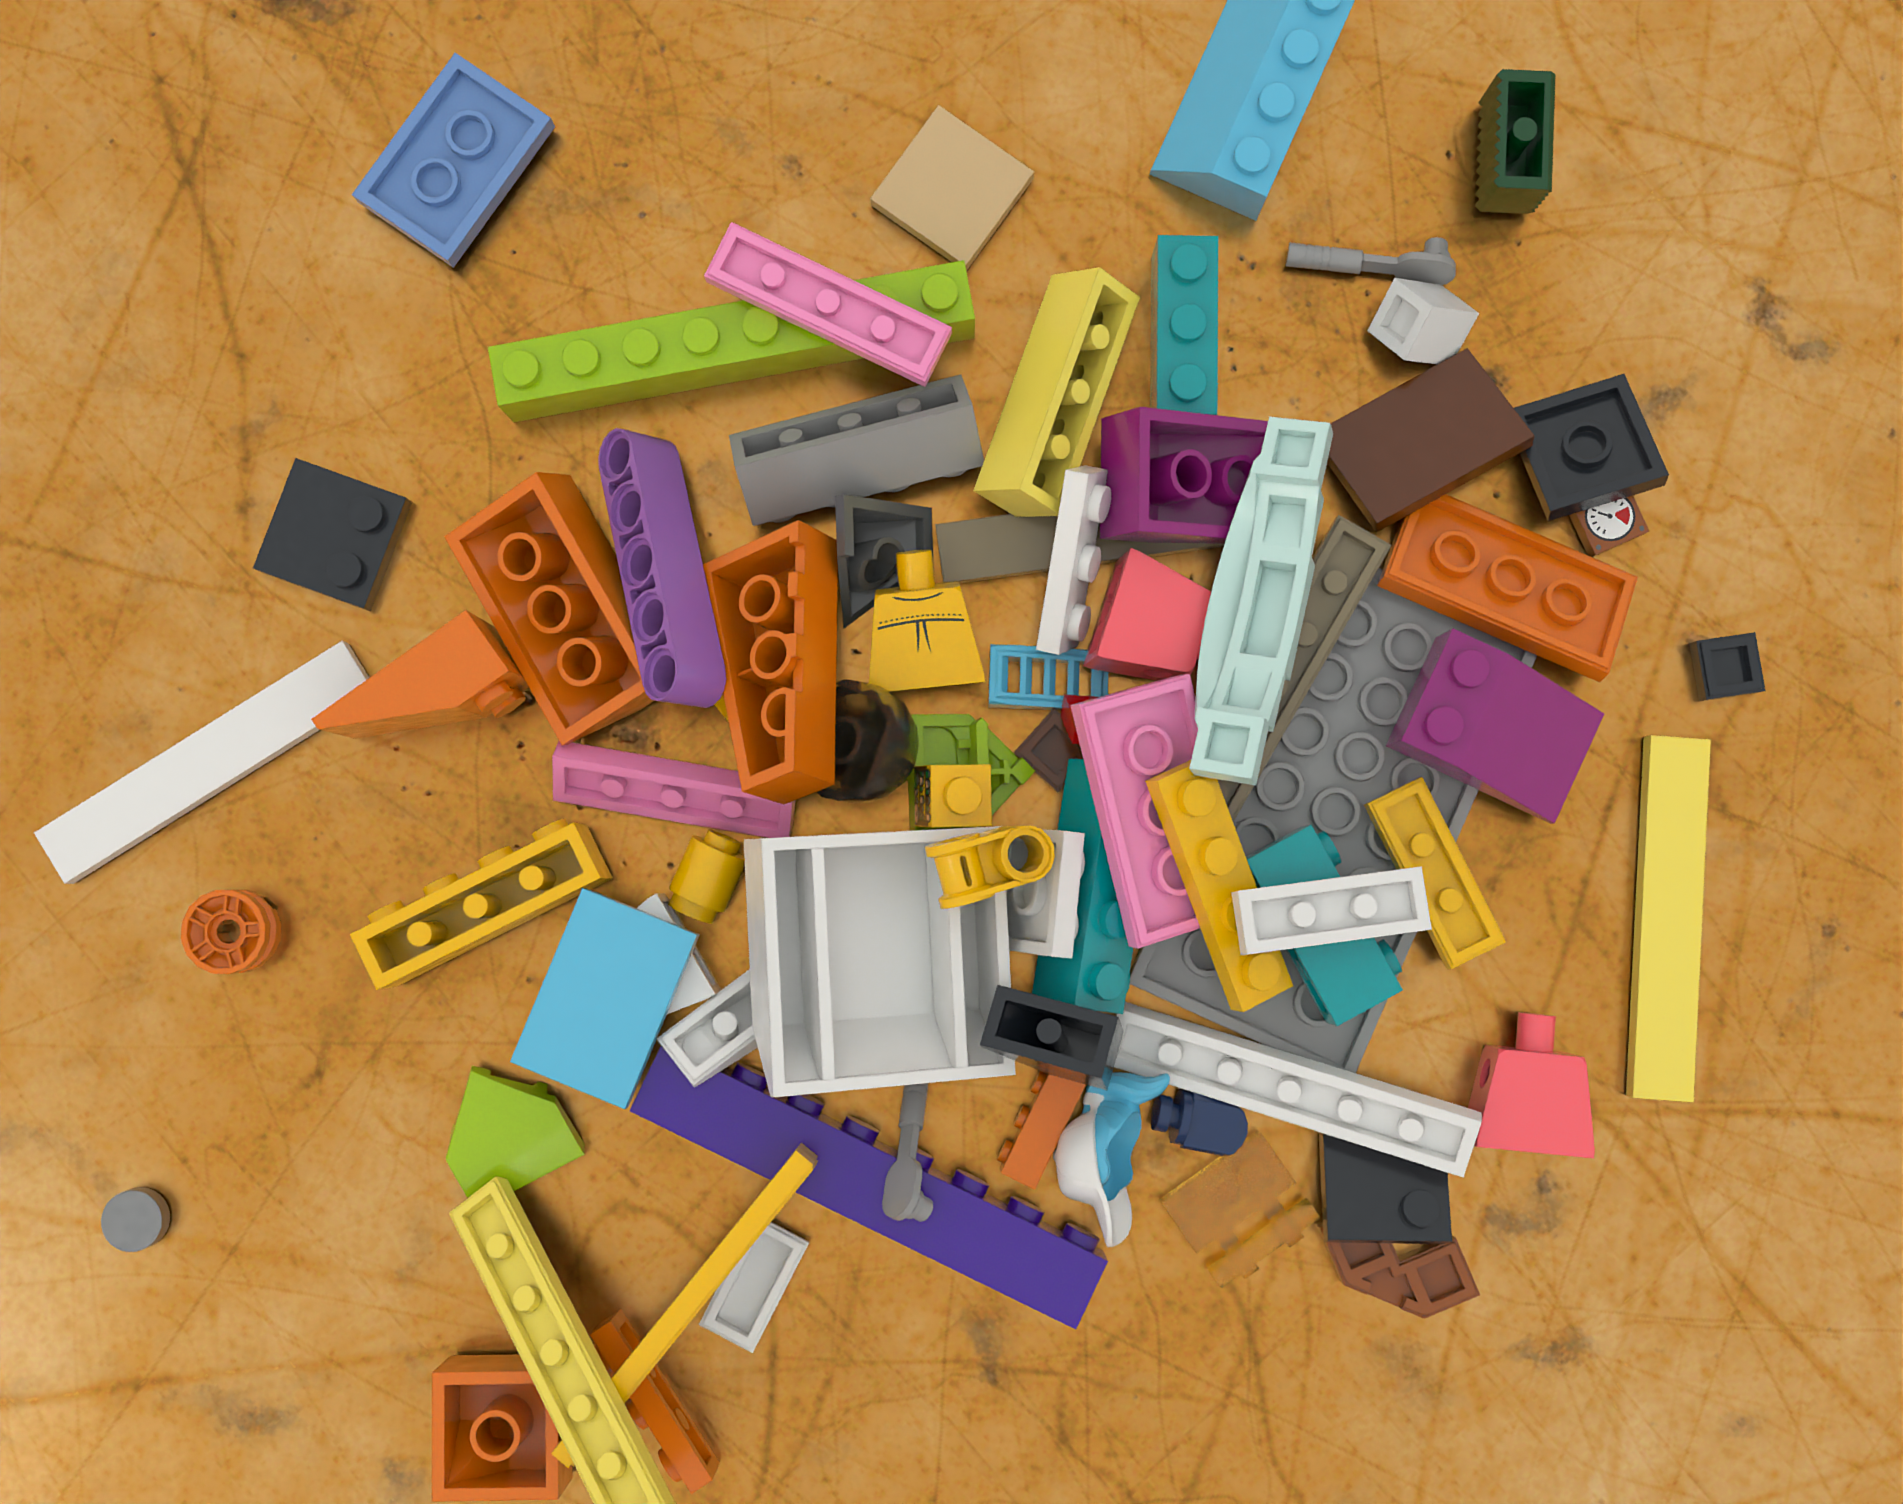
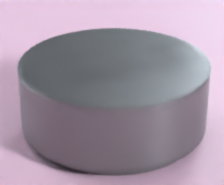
[101,1187,170,1252]

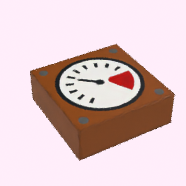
[1569,496,1649,557]

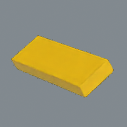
[1363,777,1506,969]

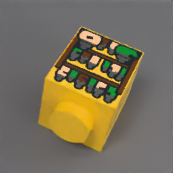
[914,764,992,827]

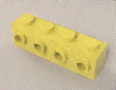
[973,267,1140,517]

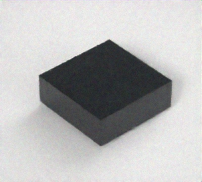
[1689,632,1766,702]

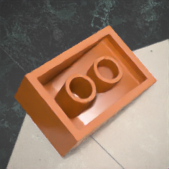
[311,610,529,739]

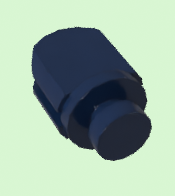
[1151,1089,1248,1156]

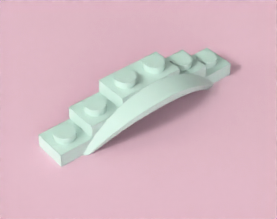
[1189,417,1333,785]

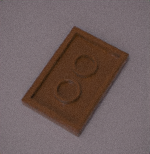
[1327,348,1535,533]

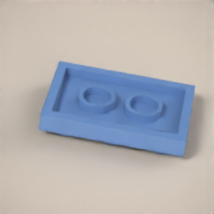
[352,53,556,268]

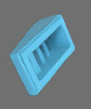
[988,644,1109,710]

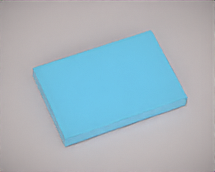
[510,888,700,1109]

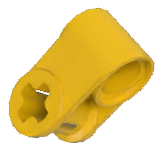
[924,825,1055,909]

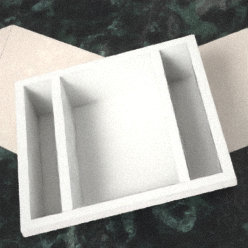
[744,826,1016,1097]

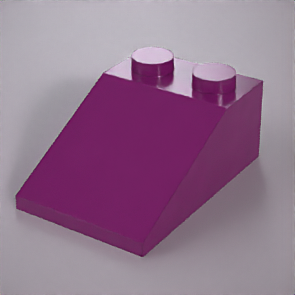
[1100,407,1268,544]
[1386,628,1604,824]

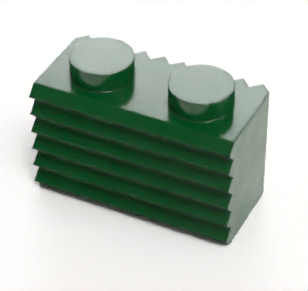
[1475,69,1556,214]

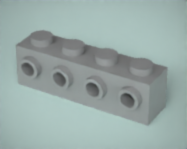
[729,374,984,526]

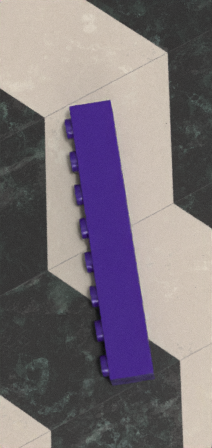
[629,1046,1108,1329]

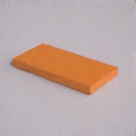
[1377,494,1638,682]

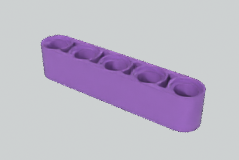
[598,428,726,708]

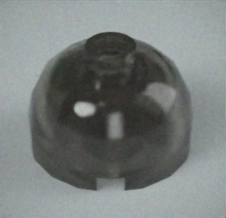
[817,679,919,804]

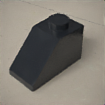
[980,985,1124,1090]

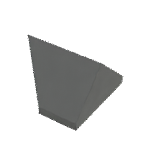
[835,494,933,628]

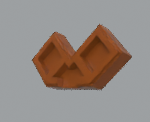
[1316,1222,1480,1319]

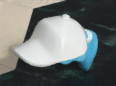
[1053,1072,1170,1247]

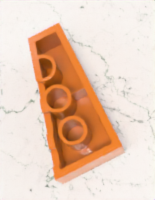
[703,520,838,805]

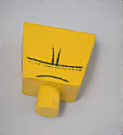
[869,549,985,693]

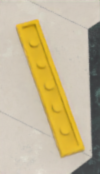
[551,1143,818,1468]

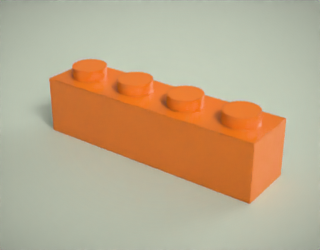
[997,1071,1086,1190]

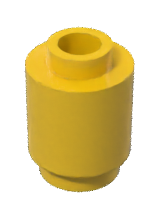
[668,829,745,924]

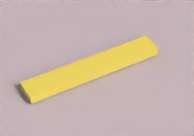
[1626,735,1711,1102]
[449,1176,676,1504]

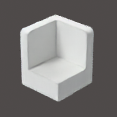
[1367,278,1479,364]

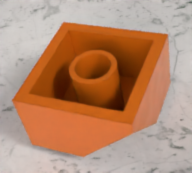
[432,1354,573,1502]

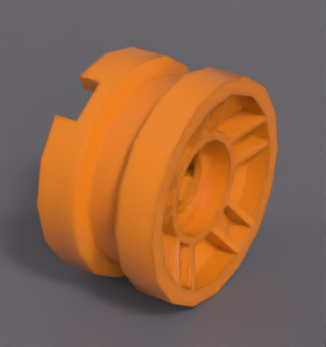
[181,890,281,974]

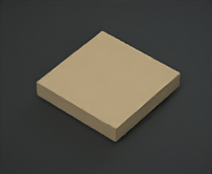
[870,105,1034,271]

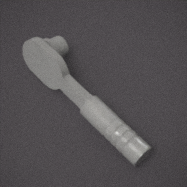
[1286,237,1456,286]
[882,1083,933,1222]

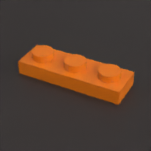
[590,1308,720,1494]

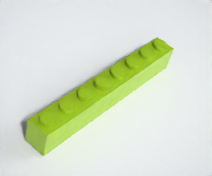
[488,260,975,422]

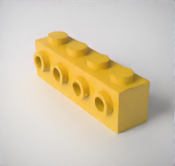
[350,818,613,990]

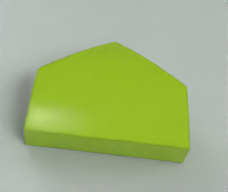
[906,714,1035,831]
[446,1066,585,1198]

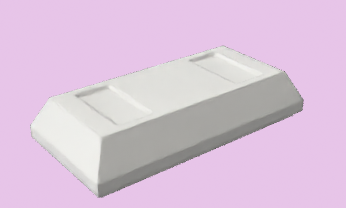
[699,1222,809,1353]

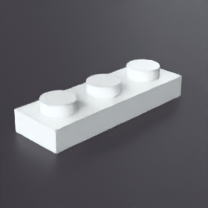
[1036,465,1111,655]
[1231,866,1432,955]

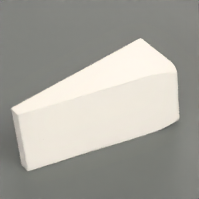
[657,969,758,1088]

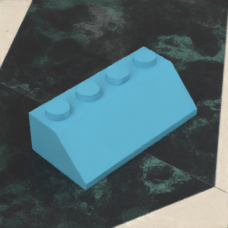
[1150,0,1355,221]

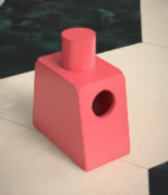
[1083,548,1211,681]
[1468,1012,1595,1159]

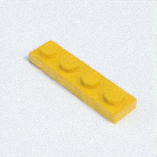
[1145,760,1293,1012]

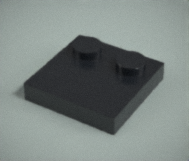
[1514,374,1669,521]
[253,458,412,612]
[1319,1132,1452,1244]

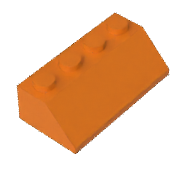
[444,472,655,746]

